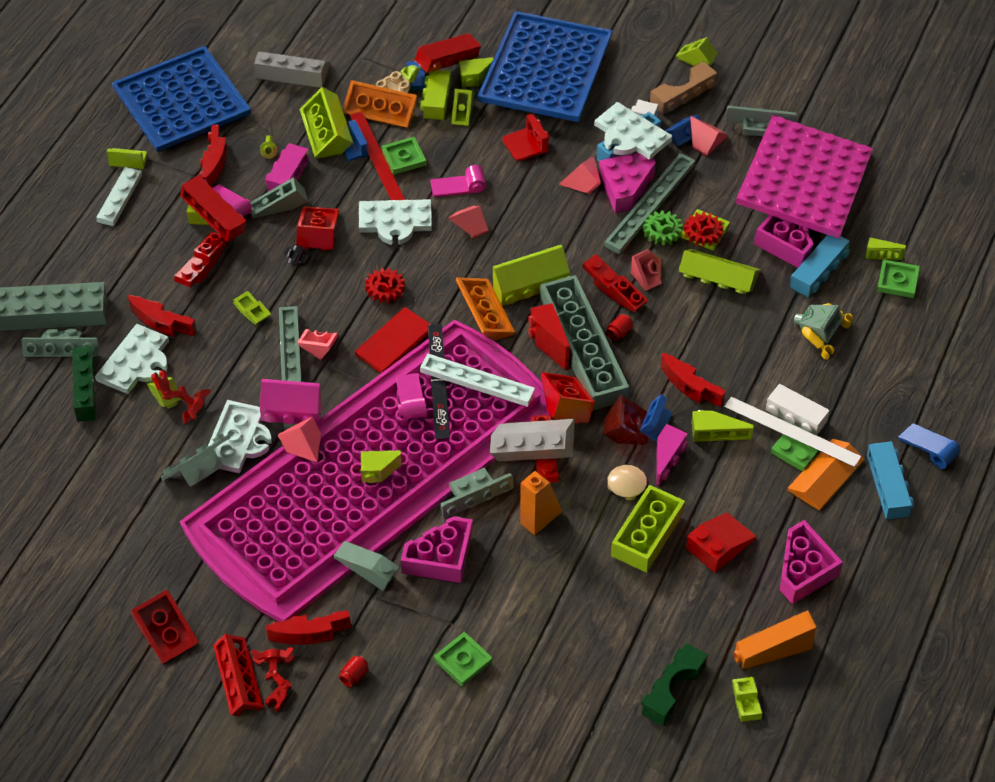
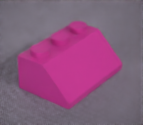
[260,379,322,426]

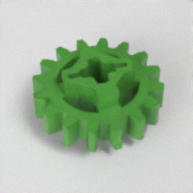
[643,210,683,246]

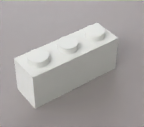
[766,384,829,436]

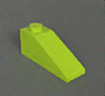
[691,410,753,442]

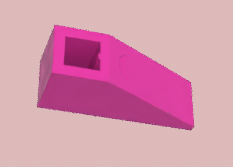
[656,424,688,486]

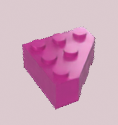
[599,152,656,213]
[754,215,813,268]
[401,517,473,583]
[780,520,843,604]

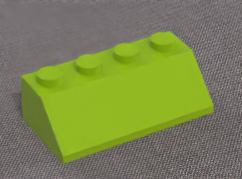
[300,87,353,159]
[493,245,570,306]
[679,249,761,294]

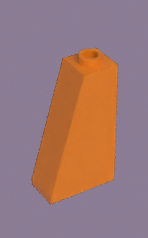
[520,471,562,536]
[733,611,816,670]

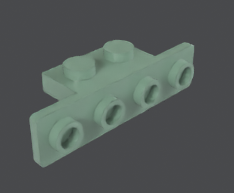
[725,106,797,136]
[22,329,99,357]
[161,433,230,487]
[441,468,514,519]

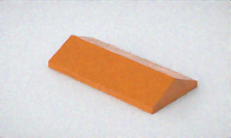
[342,80,417,128]
[456,277,515,341]
[787,439,865,511]

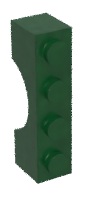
[72,346,97,422]
[641,643,708,727]

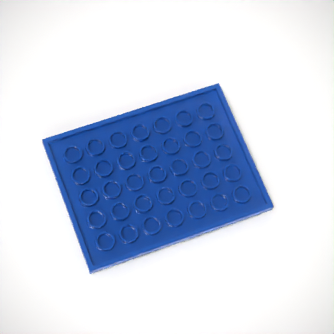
[478,11,612,122]

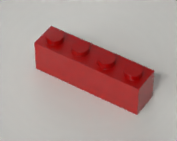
[414,33,482,73]
[180,175,246,242]

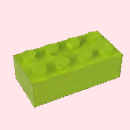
[611,485,685,573]

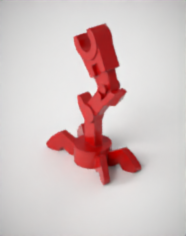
[151,370,211,424]
[251,647,294,712]

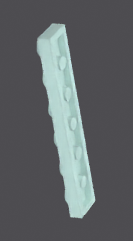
[420,354,535,407]

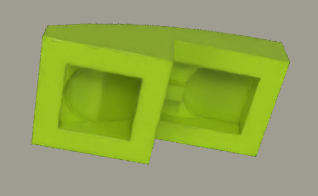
[233,291,271,325]
[732,677,762,722]

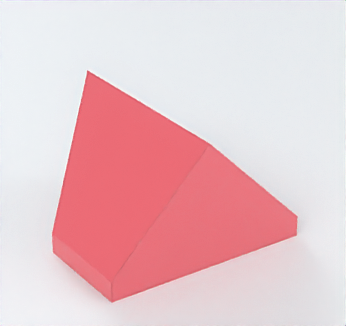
[690,116,728,156]
[559,157,601,194]
[448,206,488,239]
[631,249,662,291]
[297,329,338,360]
[278,417,321,462]

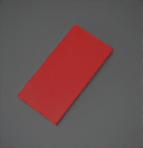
[355,307,431,373]

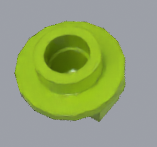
[260,135,277,159]

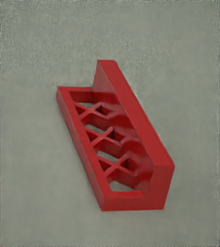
[213,634,263,716]

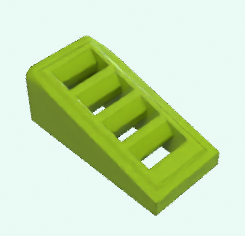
[865,238,906,260]

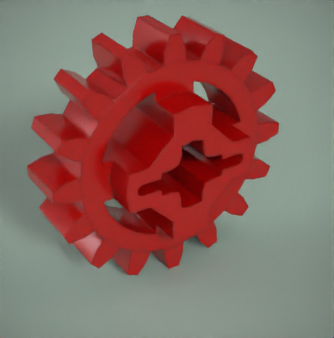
[684,212,724,247]
[365,268,405,304]

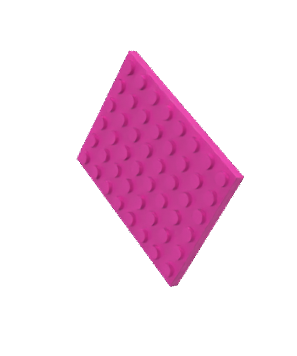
[735,115,873,238]

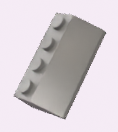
[254,52,330,88]
[490,419,575,462]

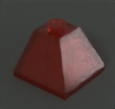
[604,395,648,445]

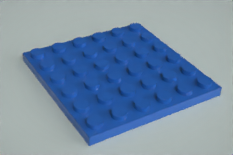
[112,46,251,152]

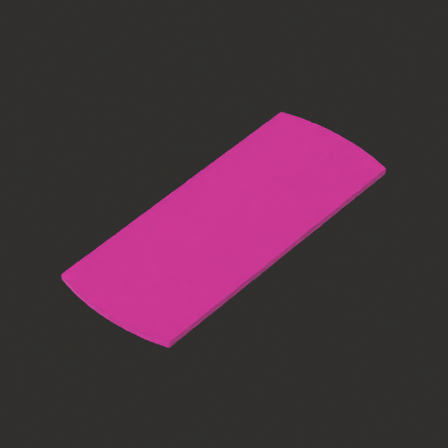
[180,320,552,622]

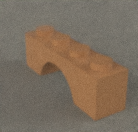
[650,61,717,115]

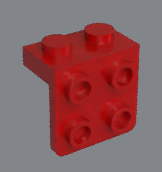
[502,114,550,162]

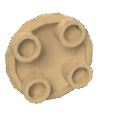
[376,71,410,93]
[608,465,647,500]

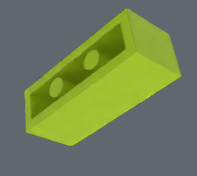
[420,70,451,120]

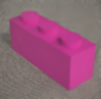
[265,143,309,192]

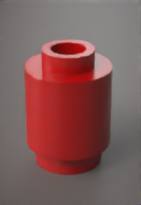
[606,314,633,341]
[338,656,369,687]

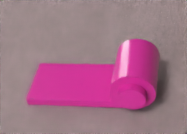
[430,165,486,198]
[212,184,252,217]
[395,373,427,420]

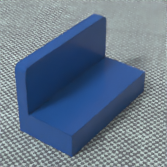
[406,61,425,91]
[664,115,701,146]
[344,120,368,161]
[640,394,672,442]

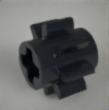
[284,244,309,266]

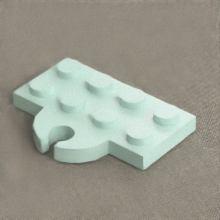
[595,102,672,160]
[359,200,432,245]
[95,324,169,394]
[208,400,272,473]

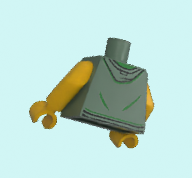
[794,303,853,360]

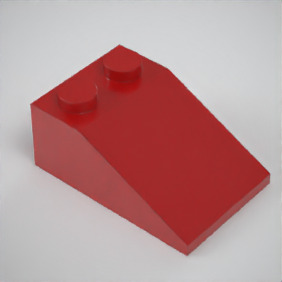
[296,206,339,251]
[528,303,570,370]
[541,372,595,424]
[686,512,757,573]
[130,589,199,664]

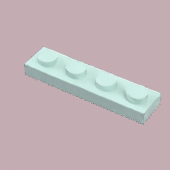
[96,167,142,226]

